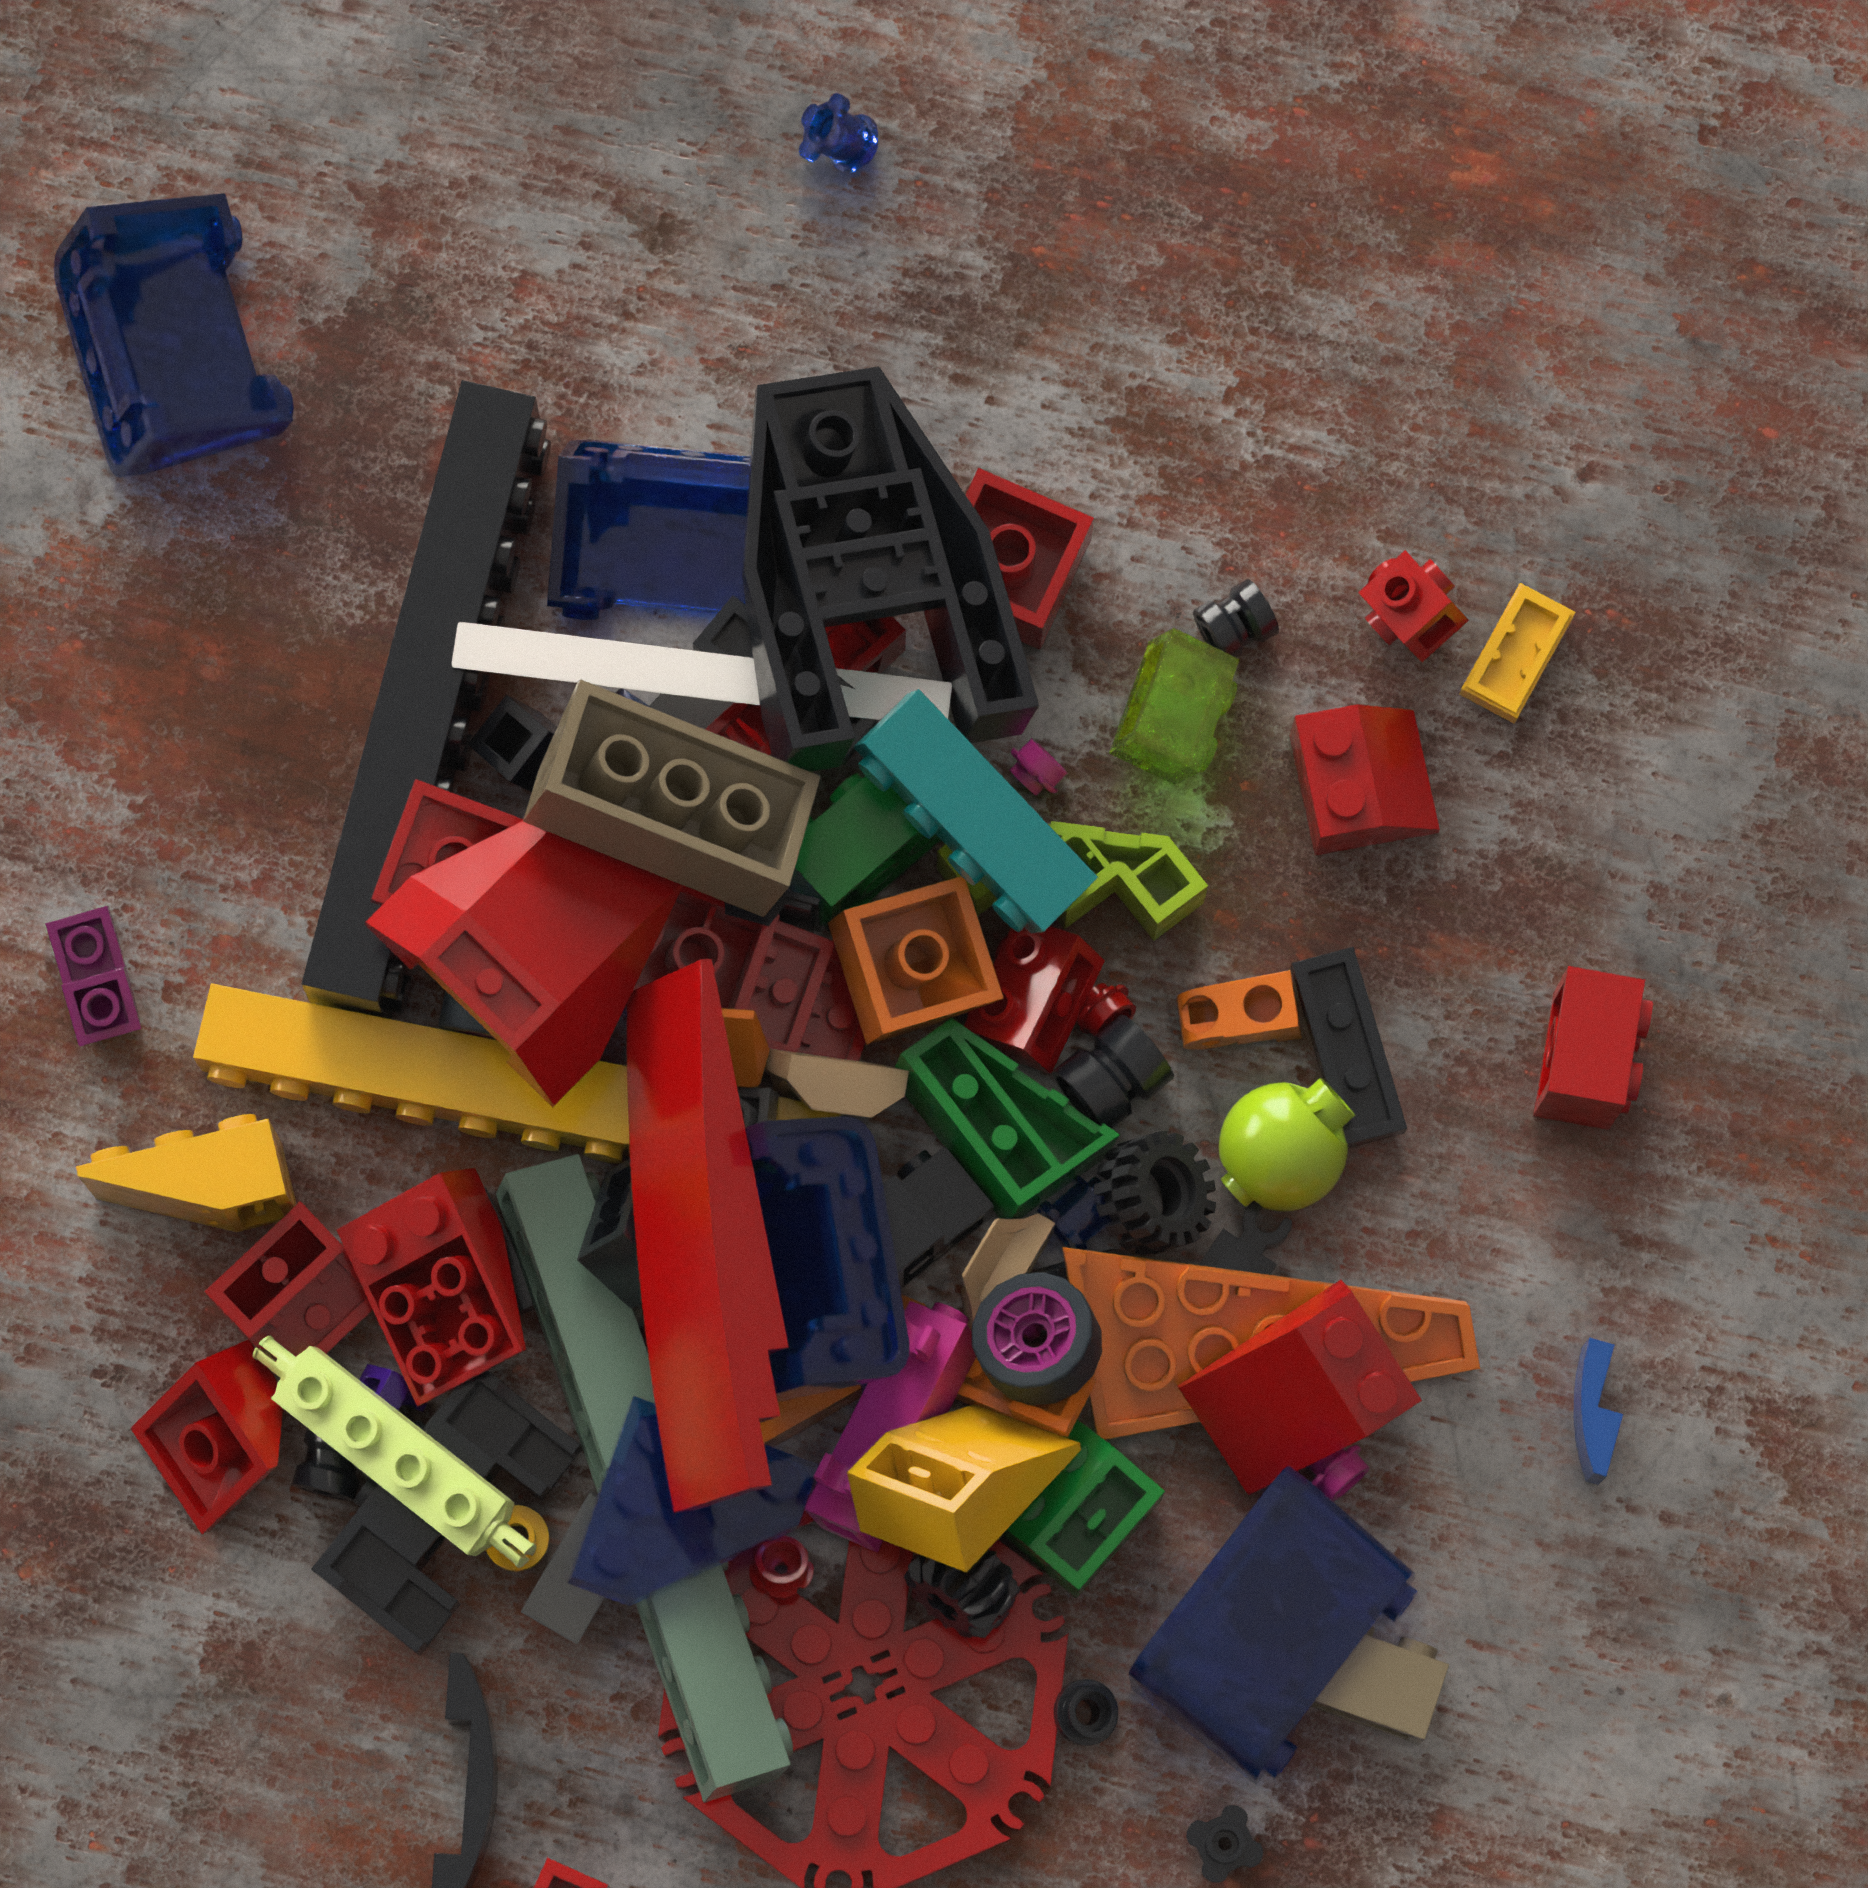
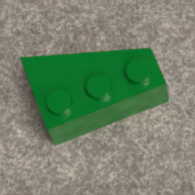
[895,1018,1120,1219]

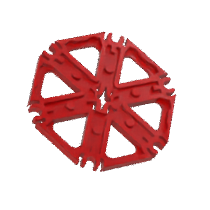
[658,1494,1069,1888]

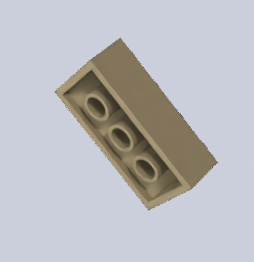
[523,679,821,917]

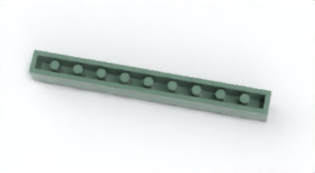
[496,1154,793,1803]

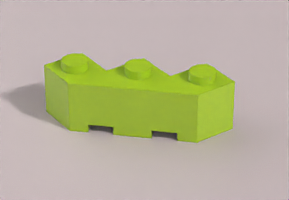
[937,821,1208,941]

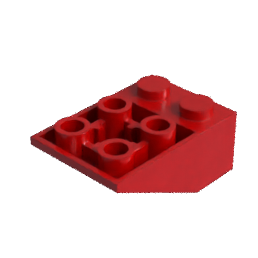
[336,1168,526,1407]

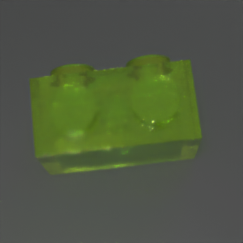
[1109,628,1240,785]

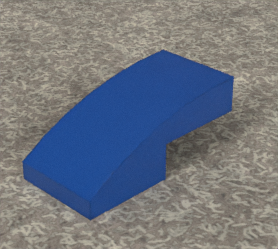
[1573,1337,1623,1485]

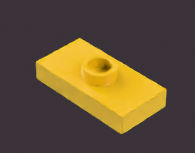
[1459,583,1576,724]

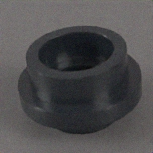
[1054,1679,1118,1746]

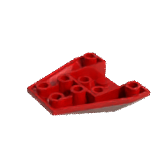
[364,821,683,1107]

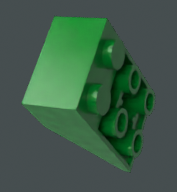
[1002,1419,1165,1599]

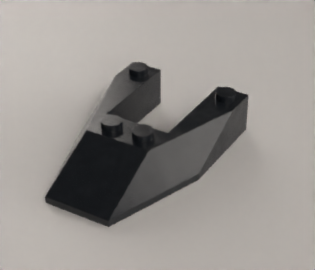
[742,366,1039,772]

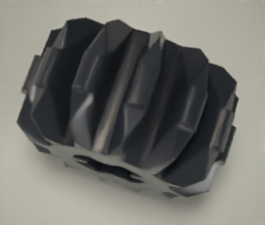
[904,1549,1020,1638]

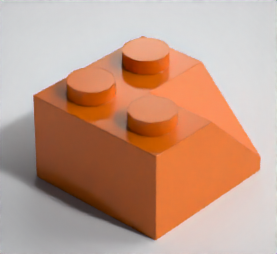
[828,876,1003,1045]

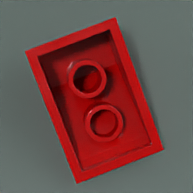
[1177,1280,1422,1495]

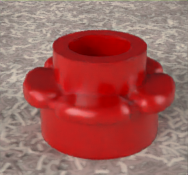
[1077,983,1136,1036]
[749,1535,814,1600]

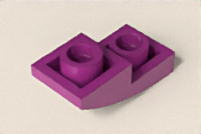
[45,906,142,1047]

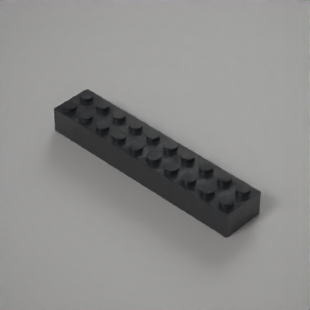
[301,380,551,1019]

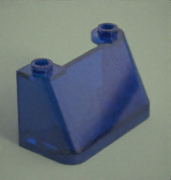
[54,193,294,478]
[547,440,750,620]
[745,1116,909,1402]
[1128,1466,1418,1785]

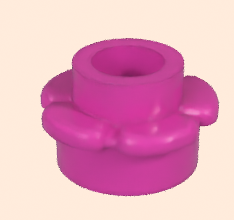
[1009,738,1067,796]
[1310,1445,1370,1502]

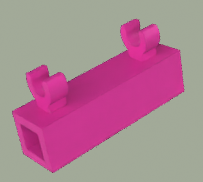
[804,1301,976,1553]

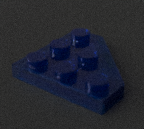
[568,1396,819,1606]

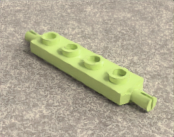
[253,1335,536,1568]

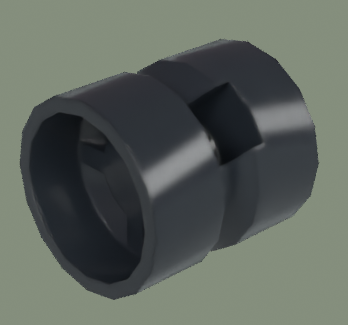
[1052,1014,1174,1129]

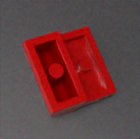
[204,1201,373,1359]

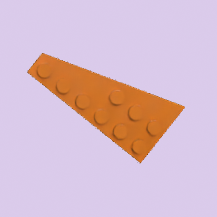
[1062,1247,1480,1440]

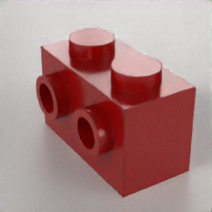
[964,926,1105,1074]

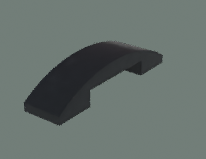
[432,1653,498,1888]

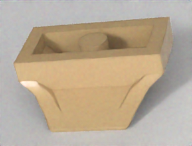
[765,1049,909,1118]
[961,1213,1055,1331]

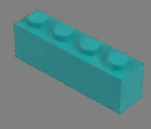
[853,689,1098,933]

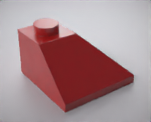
[130,1339,283,1534]

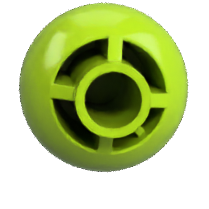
[1219,1078,1355,1212]

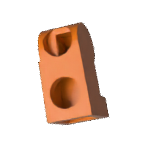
[1176,970,1302,1050]

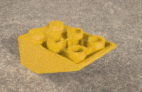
[76,1114,296,1232]
[847,1404,1081,1572]

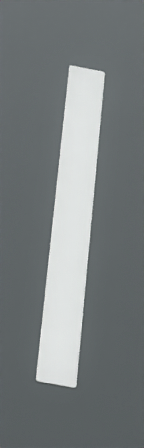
[452,622,952,720]

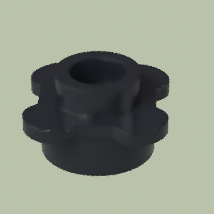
[1186,1805,1263,1883]

